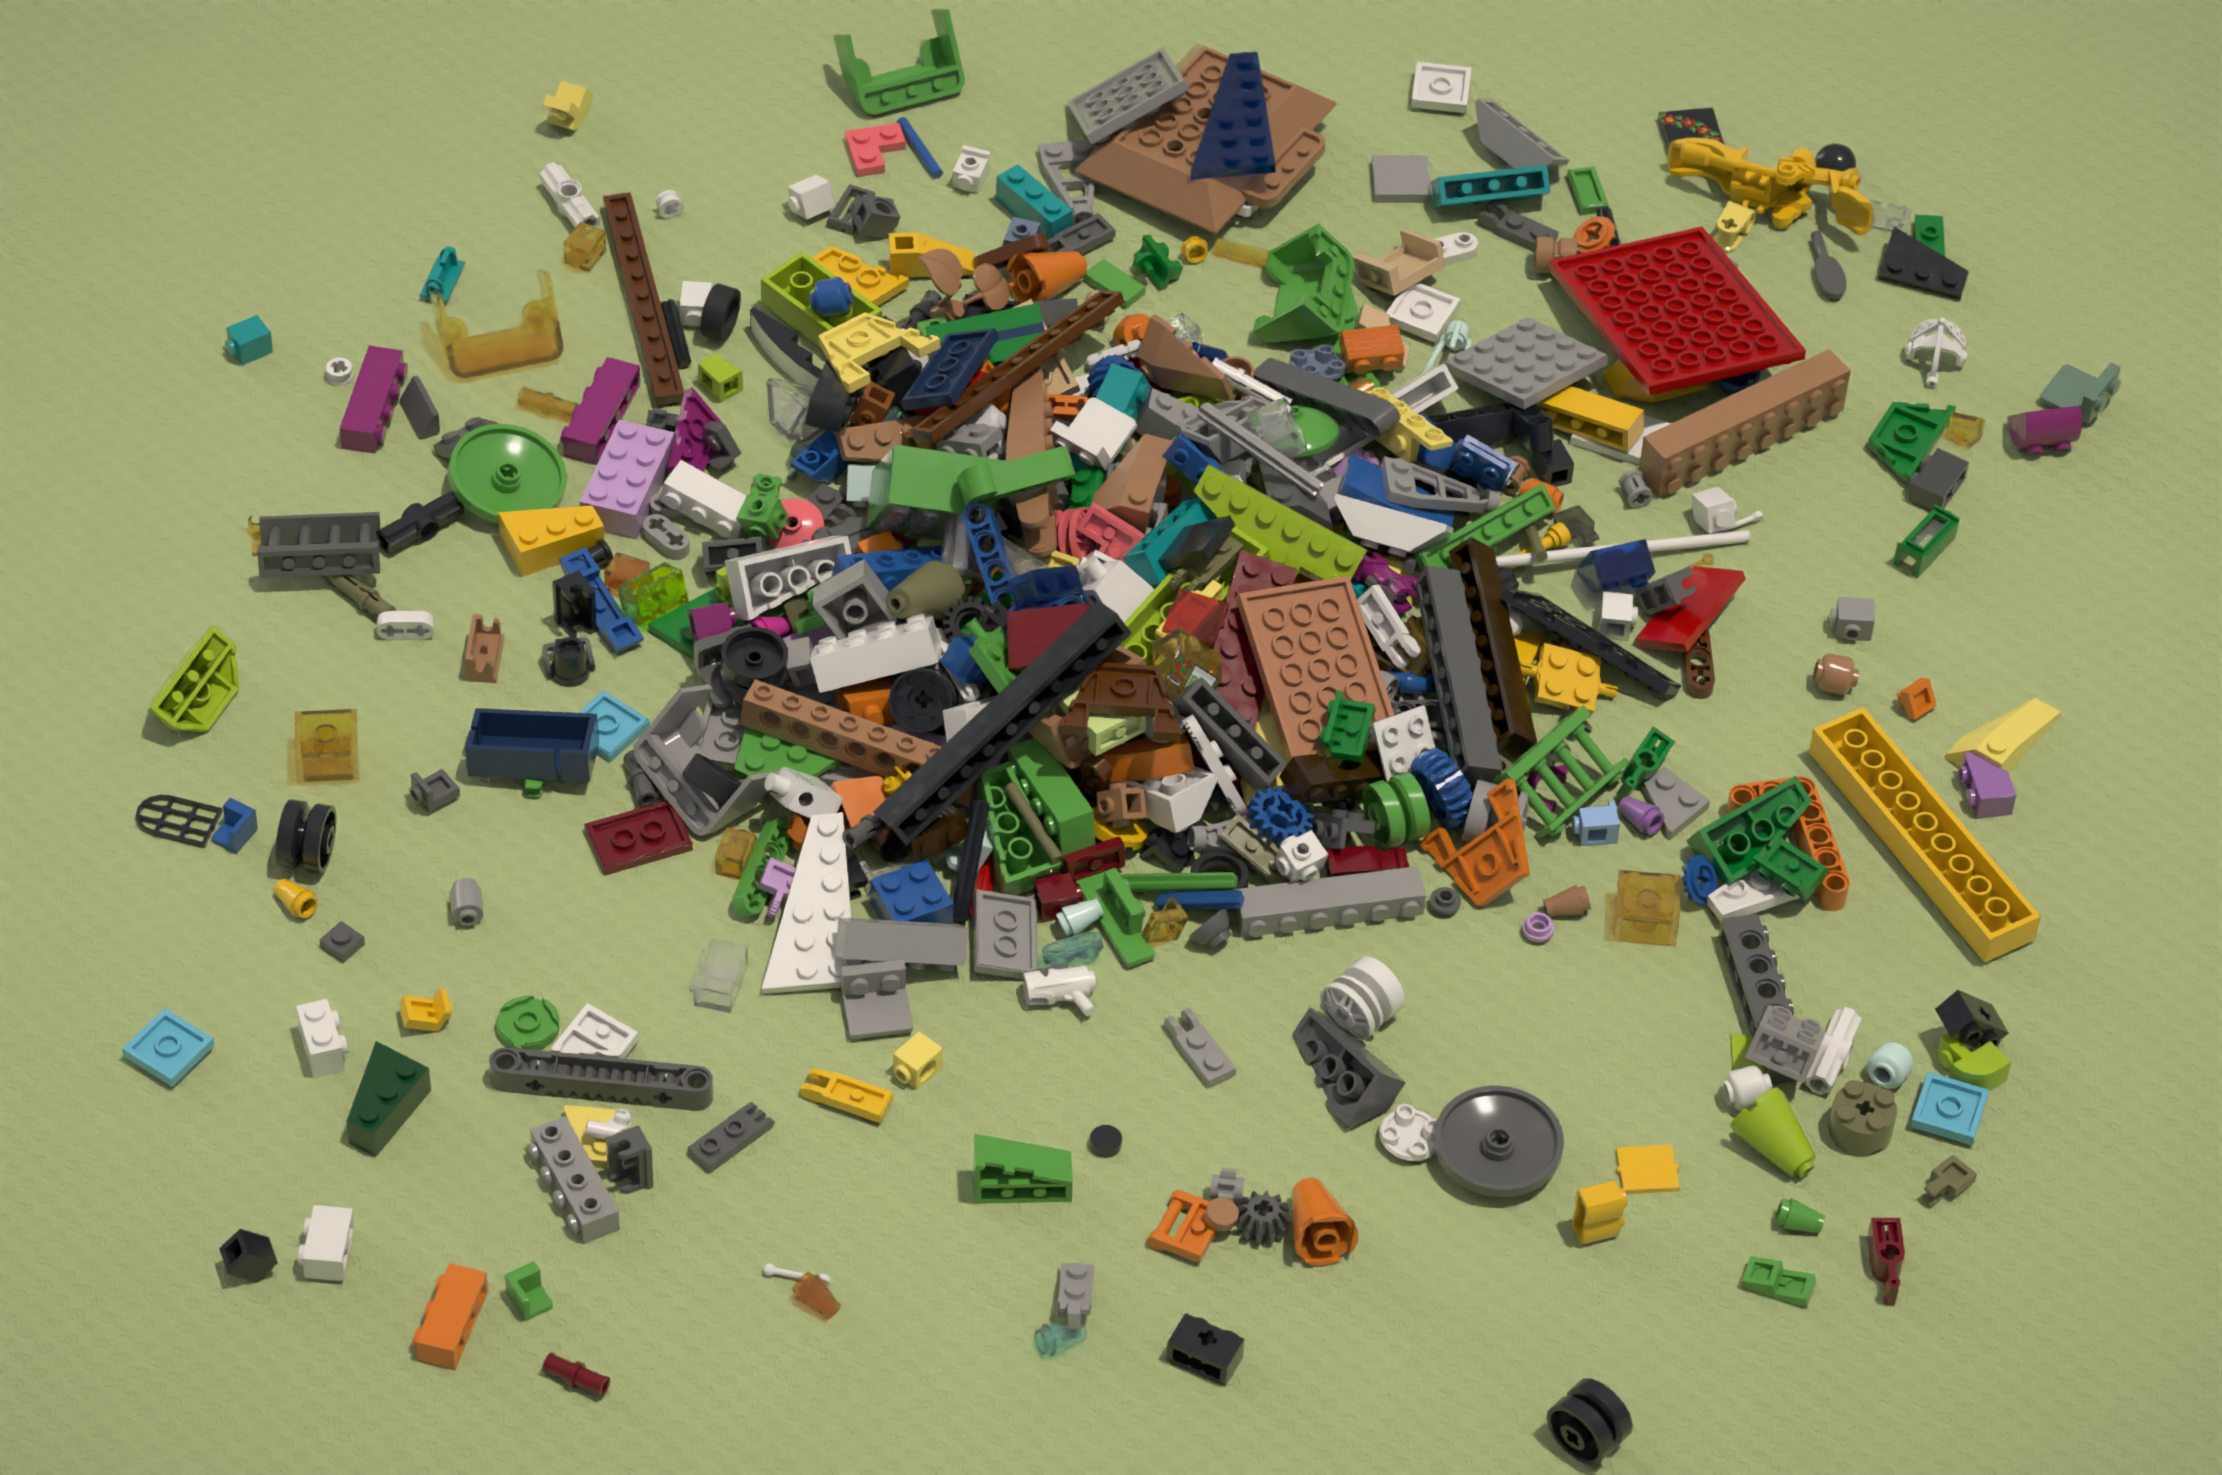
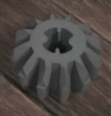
[1236,1190,1290,1246]

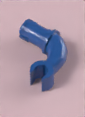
[1379,667,1437,694]

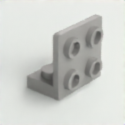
[841,959,913,1039]
[1745,1005,1826,1084]

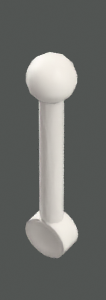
[1711,511,1764,534]
[763,1263,831,1287]

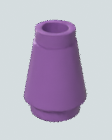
[1618,796,1664,835]

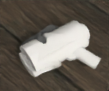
[1023,963,1096,1016]

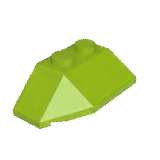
[148,625,239,732]

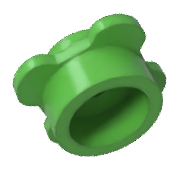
[750,474,782,497]

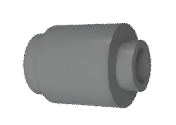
[450,878,483,926]

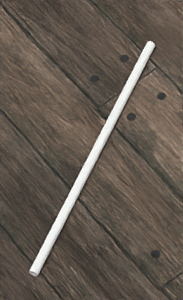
[1409,530,1750,577]

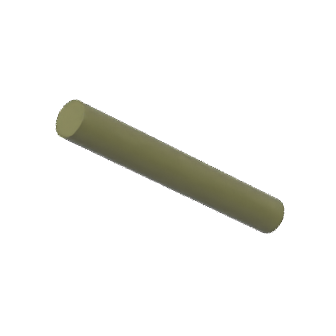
[1523,523,1548,562]
[1004,782,1063,863]

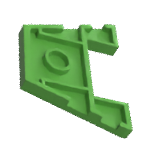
[734,727,840,793]

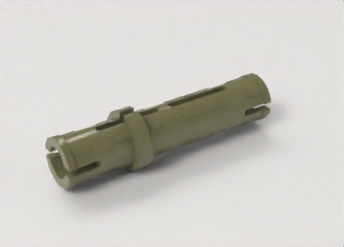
[322,575,396,617]

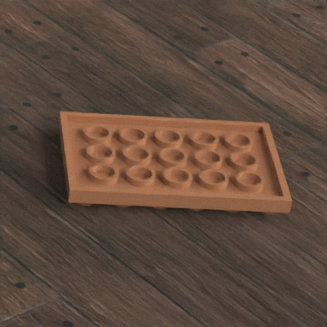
[1235,576,1394,763]

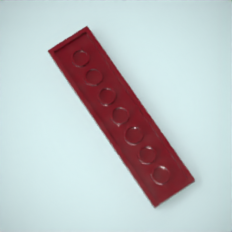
[1187,550,1297,790]

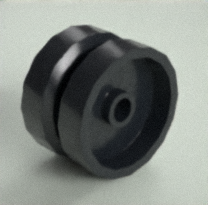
[720,627,788,704]
[275,799,337,873]
[1546,1378,1633,1465]

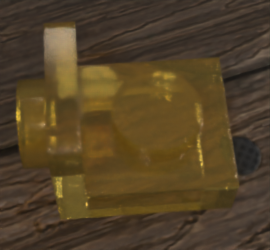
[1141,897,1188,943]

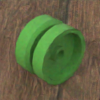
[1362,772,1431,849]

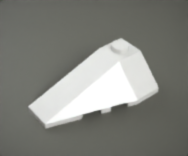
[1111,766,1218,833]

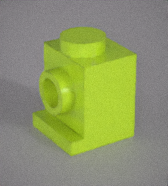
[698,353,743,403]

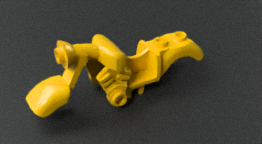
[1667,138,1873,235]

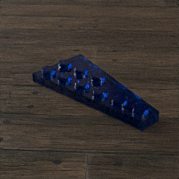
[1191,51,1276,180]

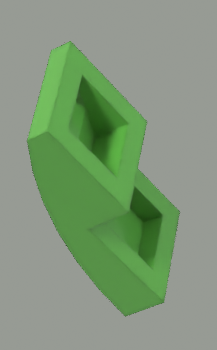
[1742,1256,1816,1308]

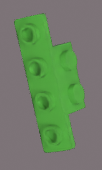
[1075,868,1155,967]

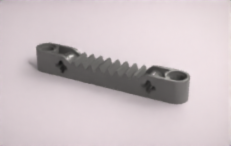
[489,1047,713,1111]

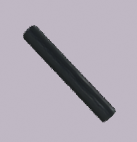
[953,799,990,922]

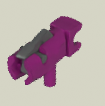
[1353,553,1417,613]

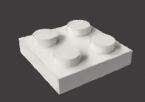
[1411,62,1471,113]
[1386,282,1461,343]

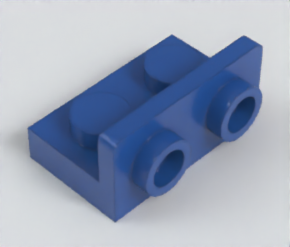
[1162,432,1225,485]

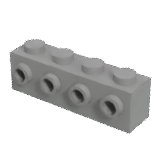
[835,918,968,971]
[527,1116,620,1244]

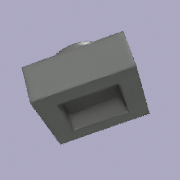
[319,921,365,963]

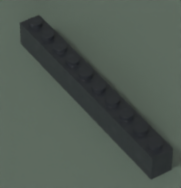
[873,600,1132,846]

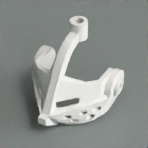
[1904,318,1967,388]

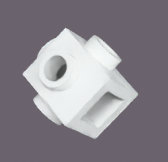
[1275,830,1328,882]

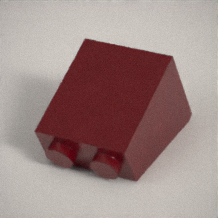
[1007,603,1105,674]

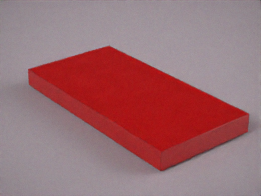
[1635,566,1746,653]

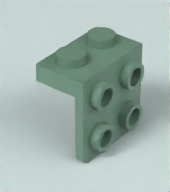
[2039,362,2121,425]

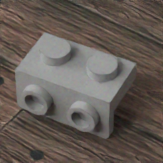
[936,421,1004,458]

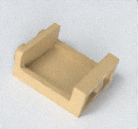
[1353,229,1445,296]

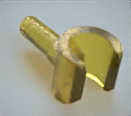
[248,516,261,556]

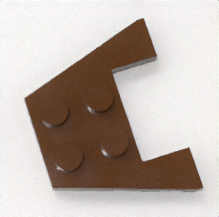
[1059,662,1182,742]

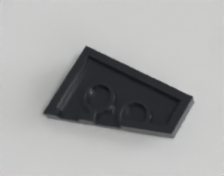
[1878,226,1969,300]

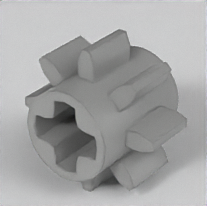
[1209,1168,1244,1202]

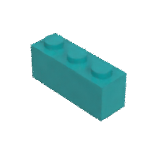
[996,164,1073,240]

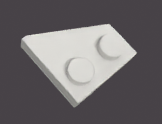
[551,1003,640,1058]

